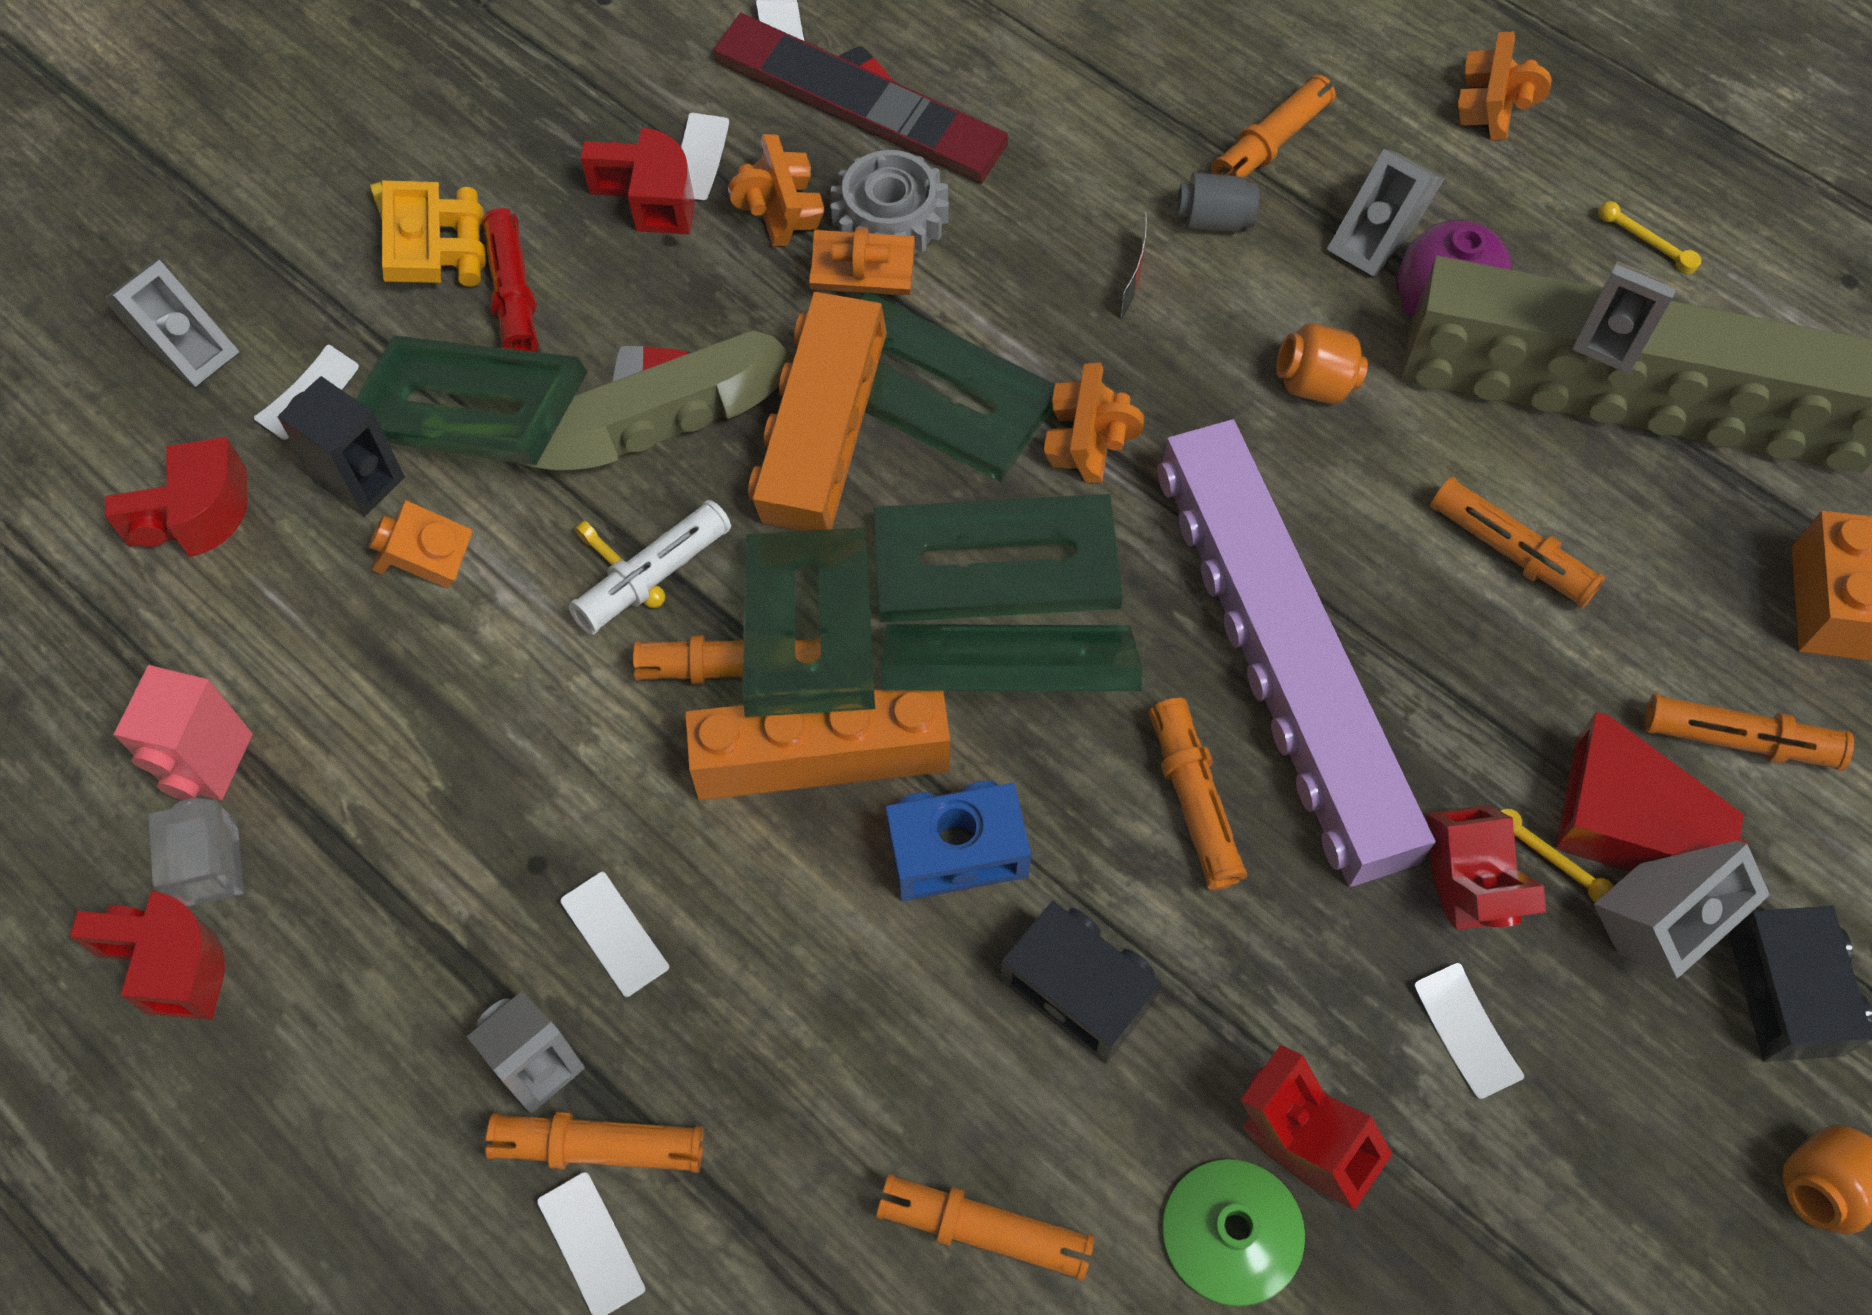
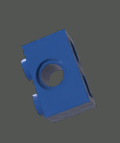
[886,781,1031,902]

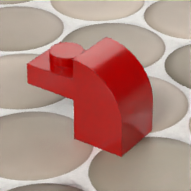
[580,128,695,235]
[105,437,248,557]
[1425,805,1546,930]
[70,891,225,1020]
[1240,1044,1392,1210]

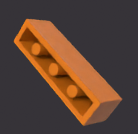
[748,292,887,537]
[685,683,950,800]

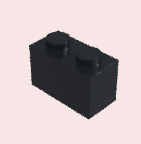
[277,376,405,517]
[1000,900,1161,1064]
[1728,906,1872,1062]

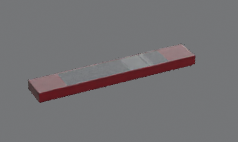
[713,12,1008,184]

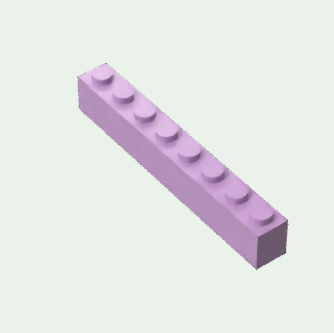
[1157,419,1436,887]

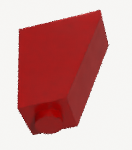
[1555,712,1748,872]

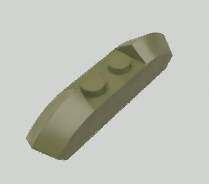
[520,330,794,470]

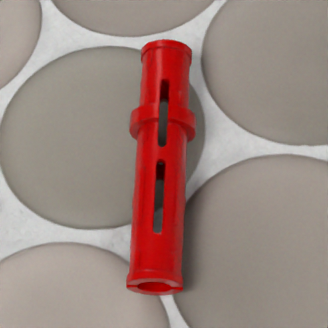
[482,208,539,358]

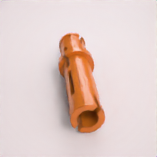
[1211,74,1336,177]
[1430,476,1606,609]
[633,635,822,684]
[1644,693,1854,771]
[1148,698,1248,890]
[486,1111,704,1173]
[876,1172,1095,1282]

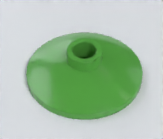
[1162,1159,1305,1307]

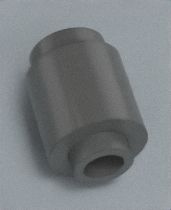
[1176,172,1259,232]

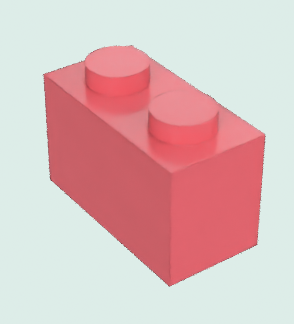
[113,665,253,802]

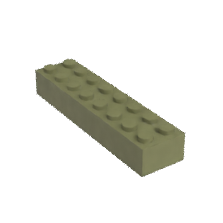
[1400,255,1872,473]

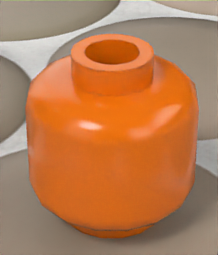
[1276,323,1368,404]
[1782,1124,1872,1235]

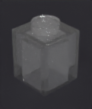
[149,798,244,907]

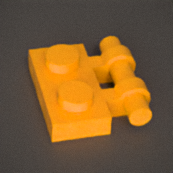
[382,180,486,287]

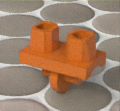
[1458,31,1552,141]
[728,134,824,246]
[809,227,915,296]
[1044,362,1144,483]

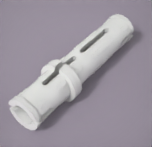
[568,500,731,635]

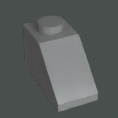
[1327,149,1445,276]
[102,260,240,387]
[1572,261,1677,374]
[1594,840,1770,979]
[467,991,585,1114]

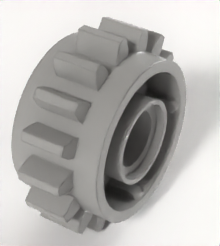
[831,150,949,254]

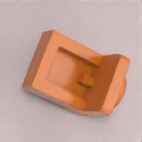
[369,500,473,589]

